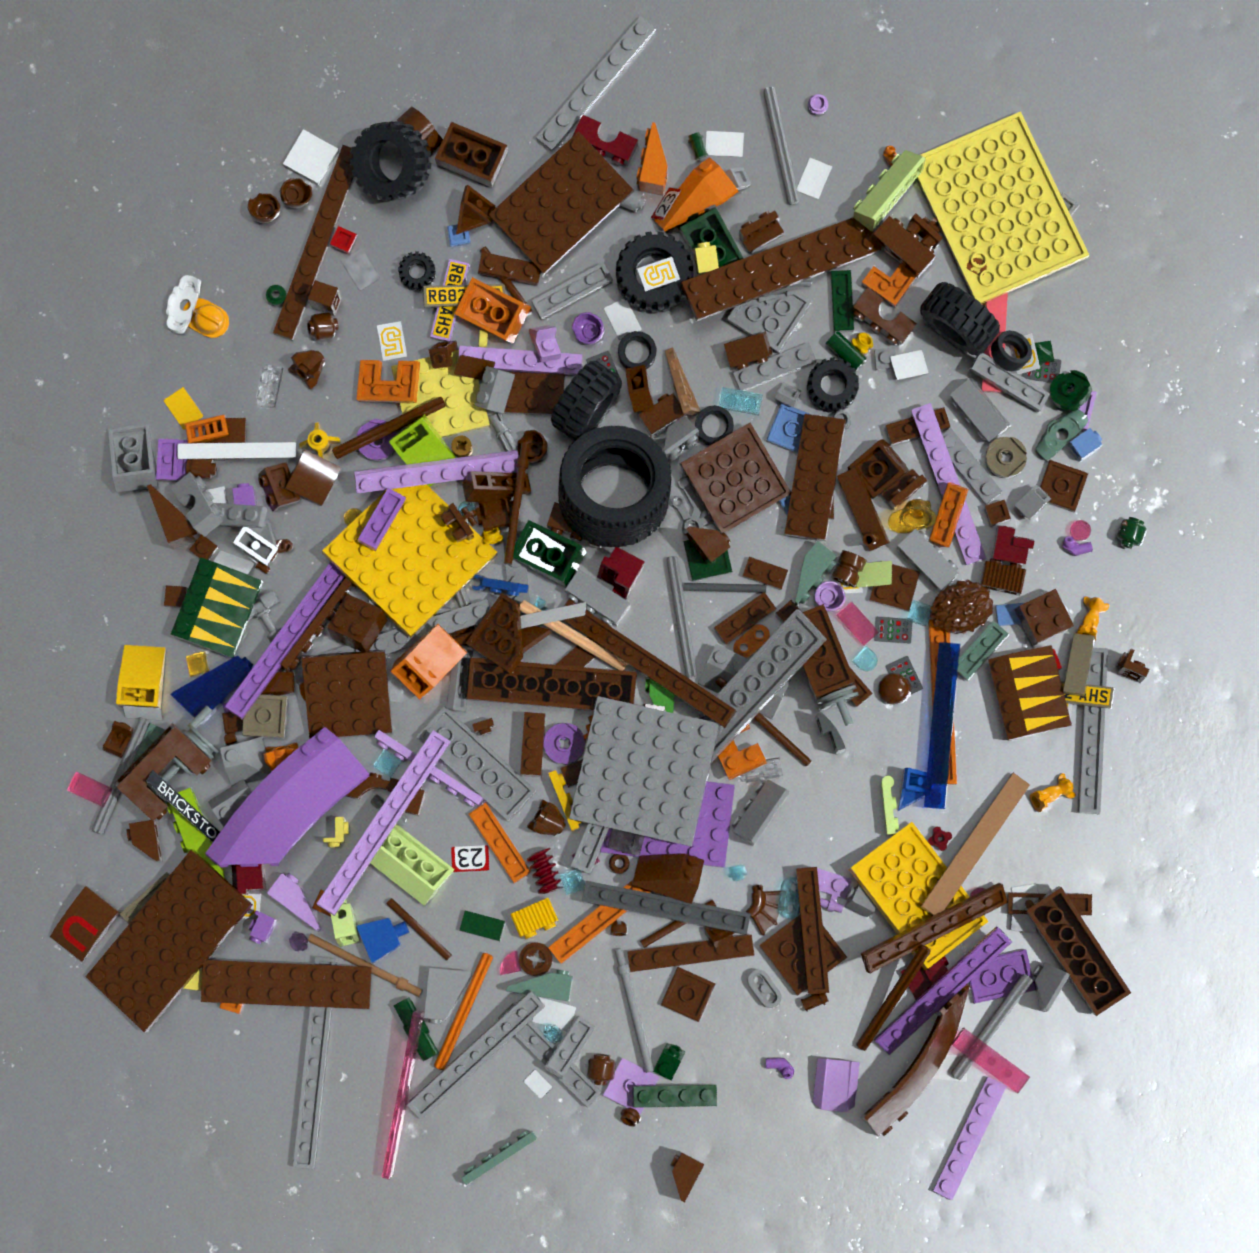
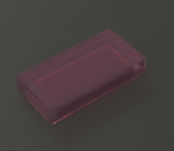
[836,602,879,646]
[67,772,113,807]

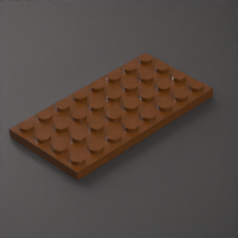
[85,850,253,1032]

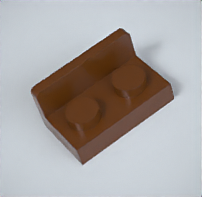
[258,462,301,512]
[882,469,927,510]
[1116,649,1150,683]

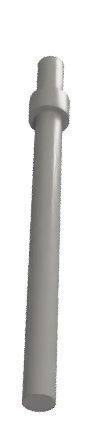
[615,949,654,1073]

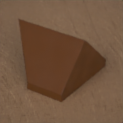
[456,185,496,235]

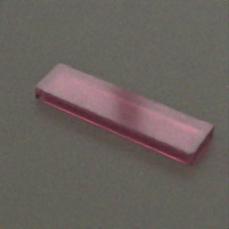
[951,1027,1030,1094]

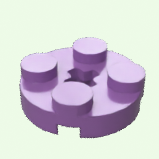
[356,419,397,461]
[544,723,585,765]

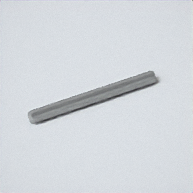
[764,87,799,204]
[667,556,697,678]
[92,717,150,834]
[951,974,1033,1080]

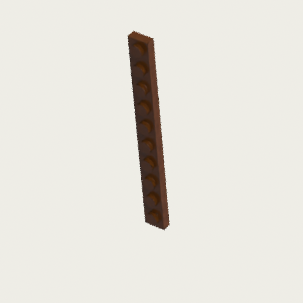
[273,145,354,341]
[563,599,737,728]

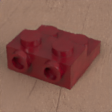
[900,956,949,1000]

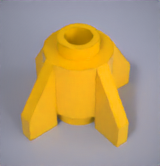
[299,422,341,459]

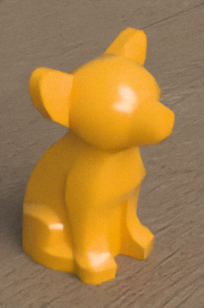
[1076,596,1110,641]
[1030,773,1076,812]

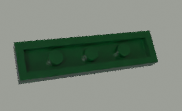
[632,1085,717,1108]

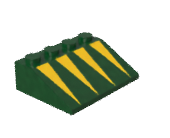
[171,557,263,658]

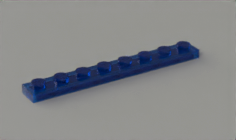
[924,642,961,810]

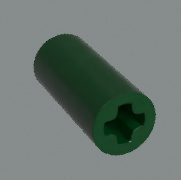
[825,331,868,371]

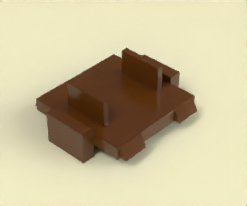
[475,497,513,532]

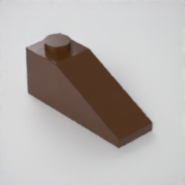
[462,471,531,502]

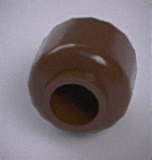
[307,312,339,341]
[587,1054,615,1085]

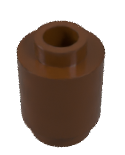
[186,459,217,479]

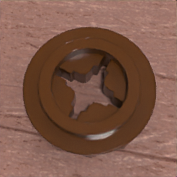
[519,942,552,976]

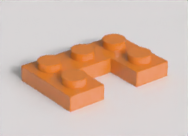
[861,250,916,307]
[356,360,420,403]
[718,723,767,780]

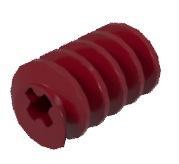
[527,848,564,894]

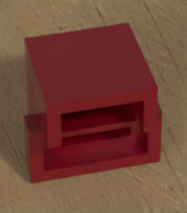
[992,525,1035,564]
[597,547,645,600]
[231,864,267,895]

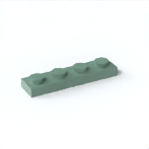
[462,1131,538,1185]

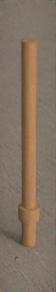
[307,934,423,997]

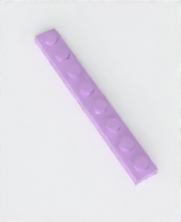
[911,403,986,565]
[354,450,519,494]

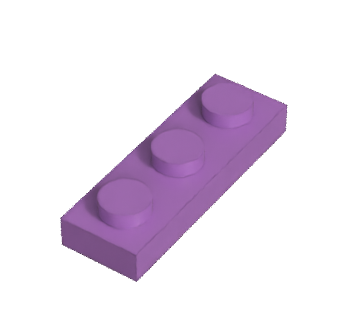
[357,488,406,551]

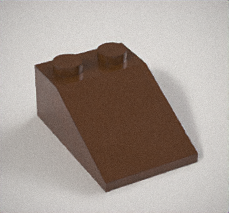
[147,484,198,549]
[632,853,704,904]

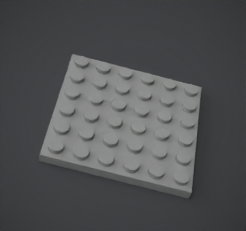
[569,696,720,847]

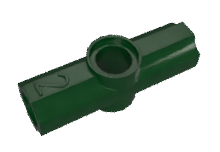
[394,997,439,1061]

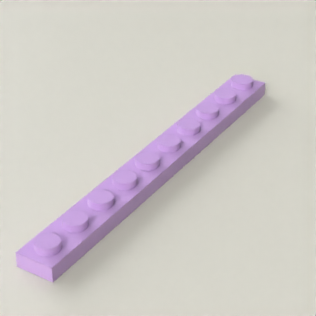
[317,730,451,916]

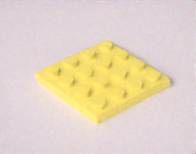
[391,350,490,438]

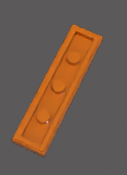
[469,803,531,884]

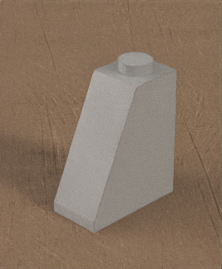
[424,968,472,1024]

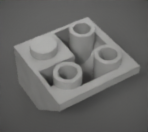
[663,415,699,462]

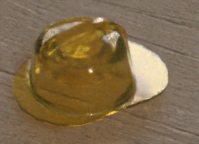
[888,499,937,534]

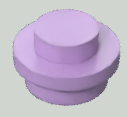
[808,94,828,115]

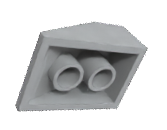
[108,424,157,492]

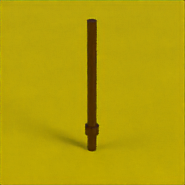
[504,443,530,565]
[715,676,812,767]

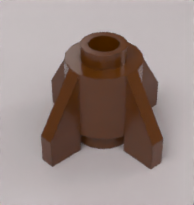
[288,350,325,389]
[527,799,566,836]

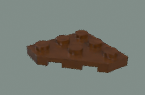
[466,593,523,674]

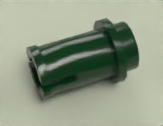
[688,132,708,160]

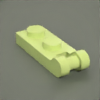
[881,776,899,836]

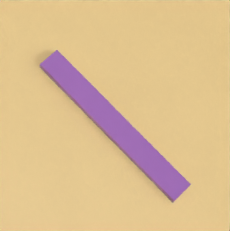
[875,926,1012,1055]

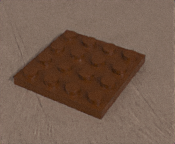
[680,422,791,533]
[302,650,393,739]

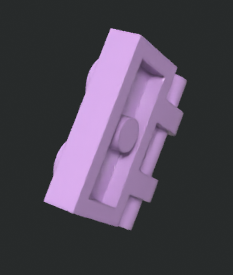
[817,868,852,913]

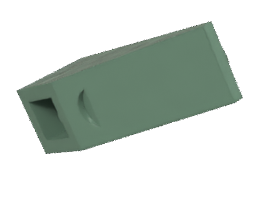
[795,541,837,606]

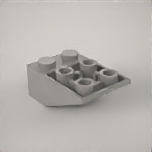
[208,779,252,827]

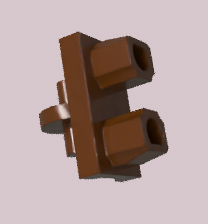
[906,213,943,249]
[441,503,478,543]

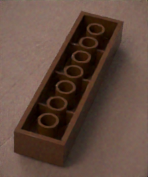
[467,658,637,711]

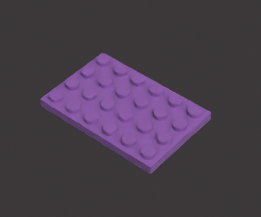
[601,781,735,868]

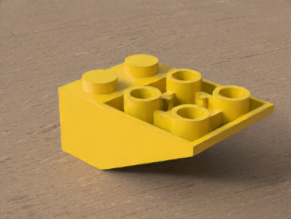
[116,645,166,709]

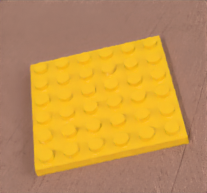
[322,484,497,638]

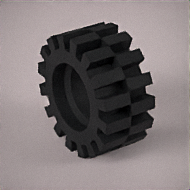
[398,251,436,291]

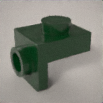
[653,1043,685,1081]

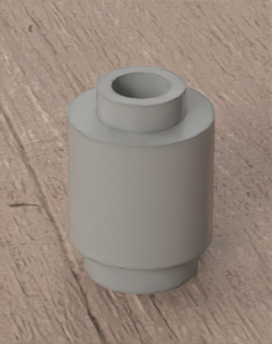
[620,189,646,212]

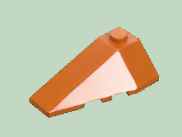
[653,157,739,232]

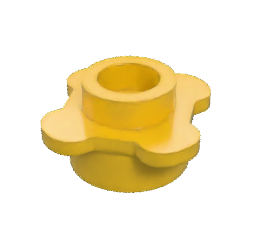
[851,332,873,354]
[481,528,503,544]

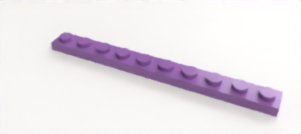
[225,561,346,720]

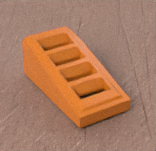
[185,415,229,444]

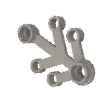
[672,476,713,531]

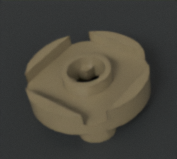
[985,437,1027,479]

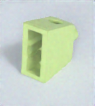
[330,900,360,947]

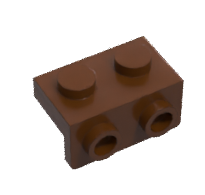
[739,211,784,252]

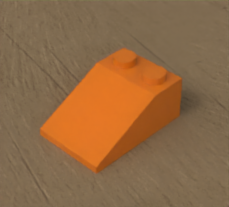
[454,277,531,343]

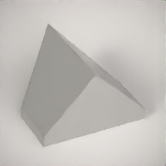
[233,519,278,565]

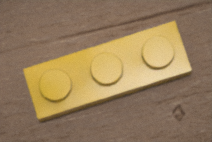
[548,770,582,832]

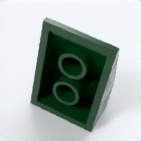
[678,208,744,273]
[513,520,586,587]

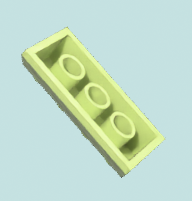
[853,150,926,232]
[370,824,455,906]

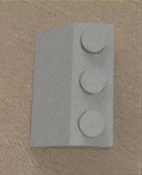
[732,779,790,846]

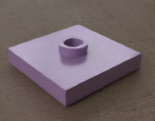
[603,1058,659,1115]

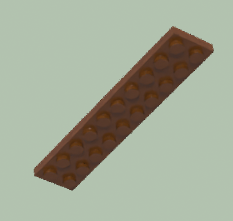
[680,217,881,322]

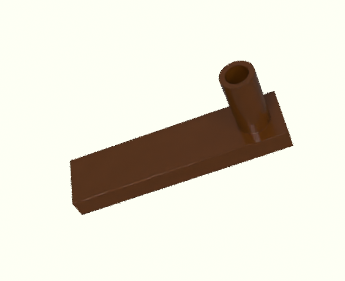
[837,467,890,551]

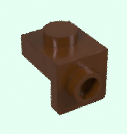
[103,721,133,758]

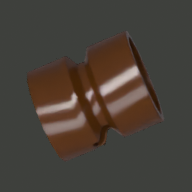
[831,550,867,588]

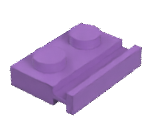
[156,439,188,481]

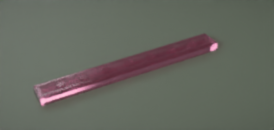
[381,1010,424,1179]

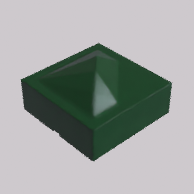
[1035,340,1054,364]

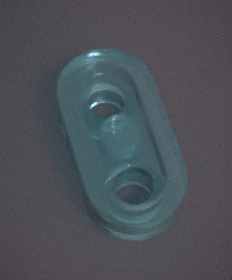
[778,877,800,919]

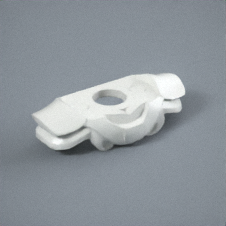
[166,275,201,334]

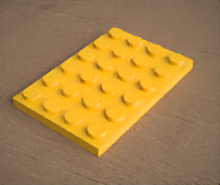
[848,822,989,970]

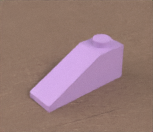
[267,873,321,932]

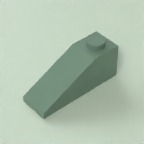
[506,970,573,1002]

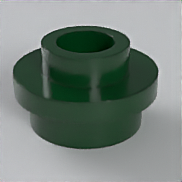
[266,285,286,305]

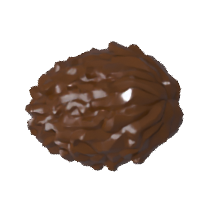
[930,579,993,634]

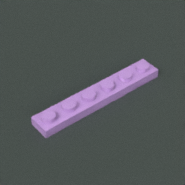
[458,346,582,376]
[374,730,484,807]
[933,1077,1007,1200]

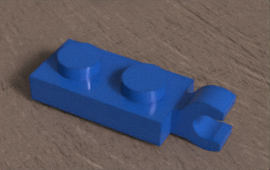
[472,575,529,596]

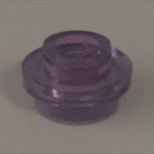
[289,931,308,952]

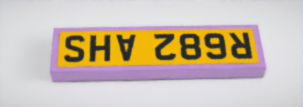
[430,259,469,342]

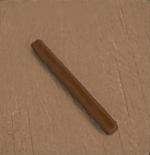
[332,397,446,459]
[857,945,931,1051]

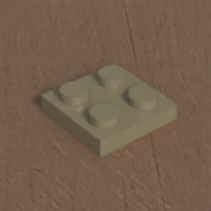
[242,695,288,738]

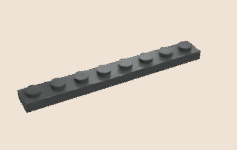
[582,881,751,935]

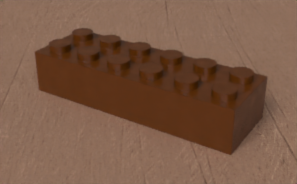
[1024,886,1131,1016]

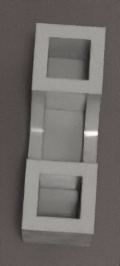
[171,472,223,537]

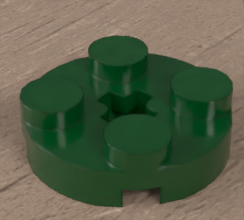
[1050,370,1092,411]

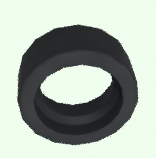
[991,330,1032,372]
[618,331,657,369]
[695,405,734,445]

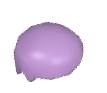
[814,581,846,612]

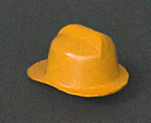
[183,298,229,338]

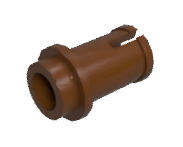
[801,993,829,1012]

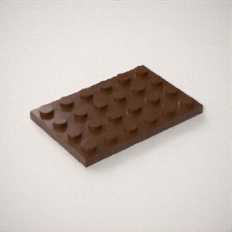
[489,131,634,275]

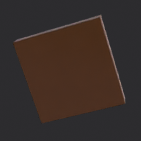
[1040,460,1089,513]
[661,967,716,1022]

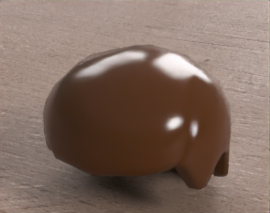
[279,178,312,209]
[247,193,281,224]
[517,430,548,463]
[878,673,912,705]

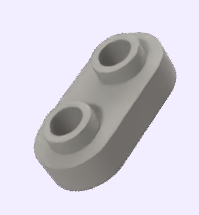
[748,970,781,1008]

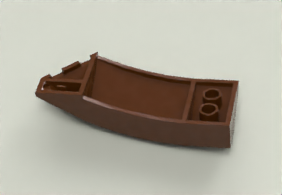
[860,984,970,1136]

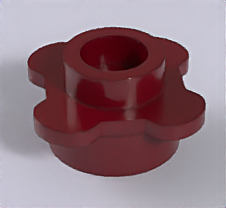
[928,826,952,851]

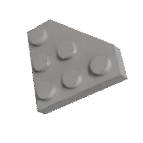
[727,290,812,353]

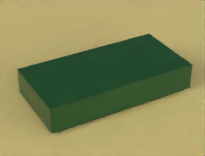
[459,910,505,941]

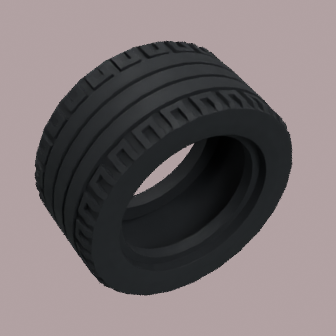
[558,426,672,547]

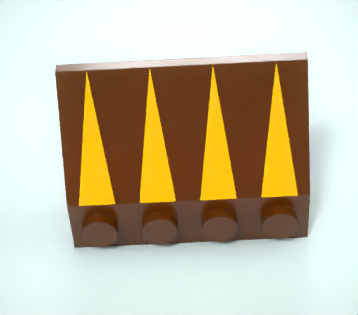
[988,645,1072,741]

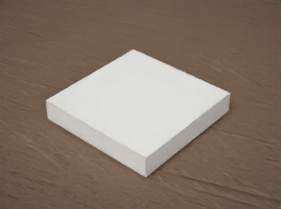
[283,129,339,185]

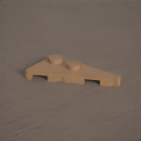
[665,347,701,416]

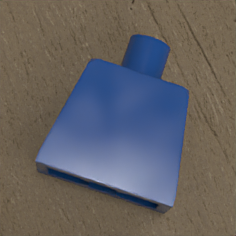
[356,918,410,964]

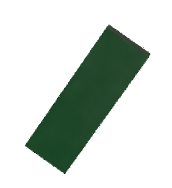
[830,270,854,332]

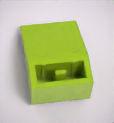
[389,414,456,487]

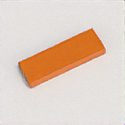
[929,482,969,547]

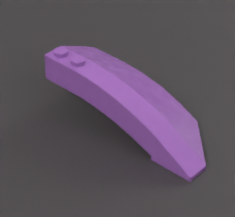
[206,727,369,867]

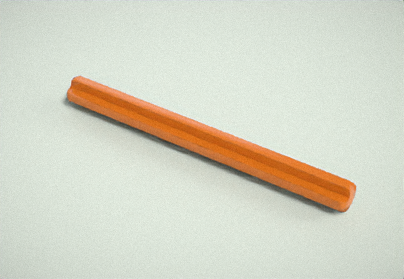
[434,953,493,1070]

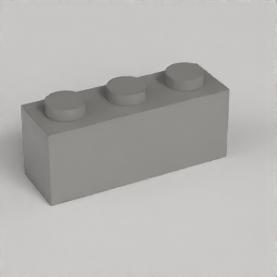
[950,378,1011,442]
[896,529,959,592]
[565,569,630,626]

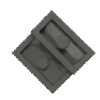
[815,712,846,755]

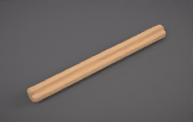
[519,600,627,671]

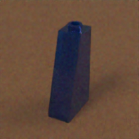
[170,655,253,725]

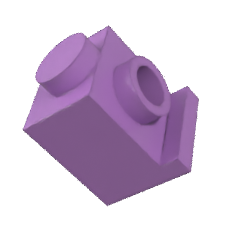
[249,911,277,944]

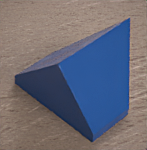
[898,768,935,811]

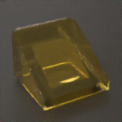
[186,651,211,677]

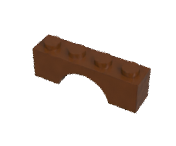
[346,772,426,816]

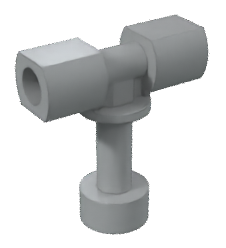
[248,590,281,643]

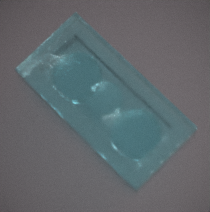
[719,387,763,416]

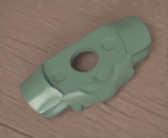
[1036,409,1088,460]

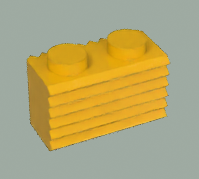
[510,897,559,940]

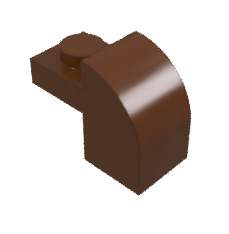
[397,106,443,153]

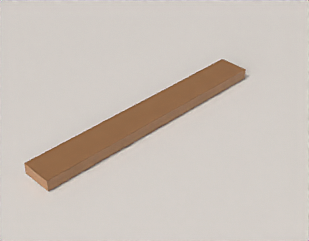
[920,773,1030,916]

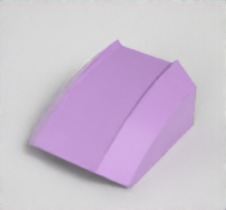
[813,1058,860,1112]

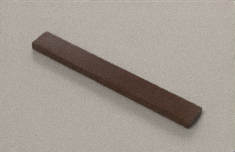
[861,883,1008,973]

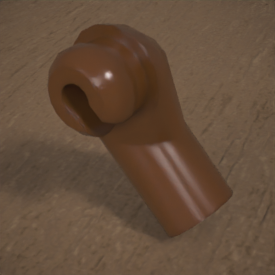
[270,539,293,562]

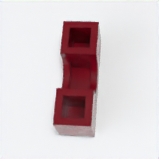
[572,115,638,166]

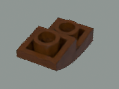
[261,672,294,696]

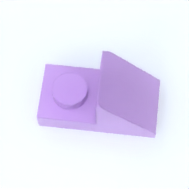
[529,325,561,362]

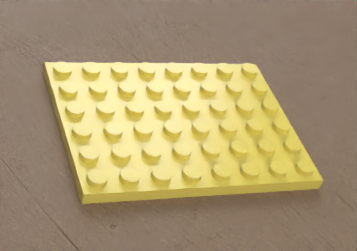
[917,111,1089,304]

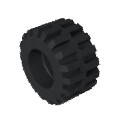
[807,357,859,412]

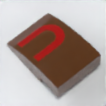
[50,886,120,962]

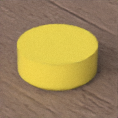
[478,329,488,348]

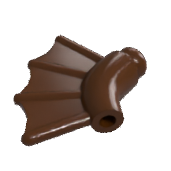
[746,885,786,936]

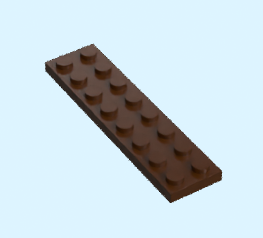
[201,960,372,1009]

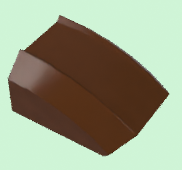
[847,439,909,499]

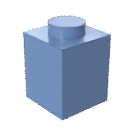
[1068,428,1102,461]

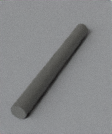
[684,583,767,593]

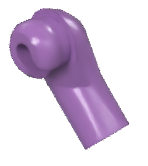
[1062,536,1093,556]
[766,1058,794,1079]

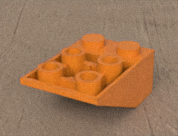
[636,122,668,196]
[391,624,467,700]

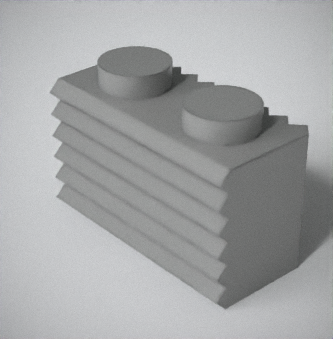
[475,366,515,414]

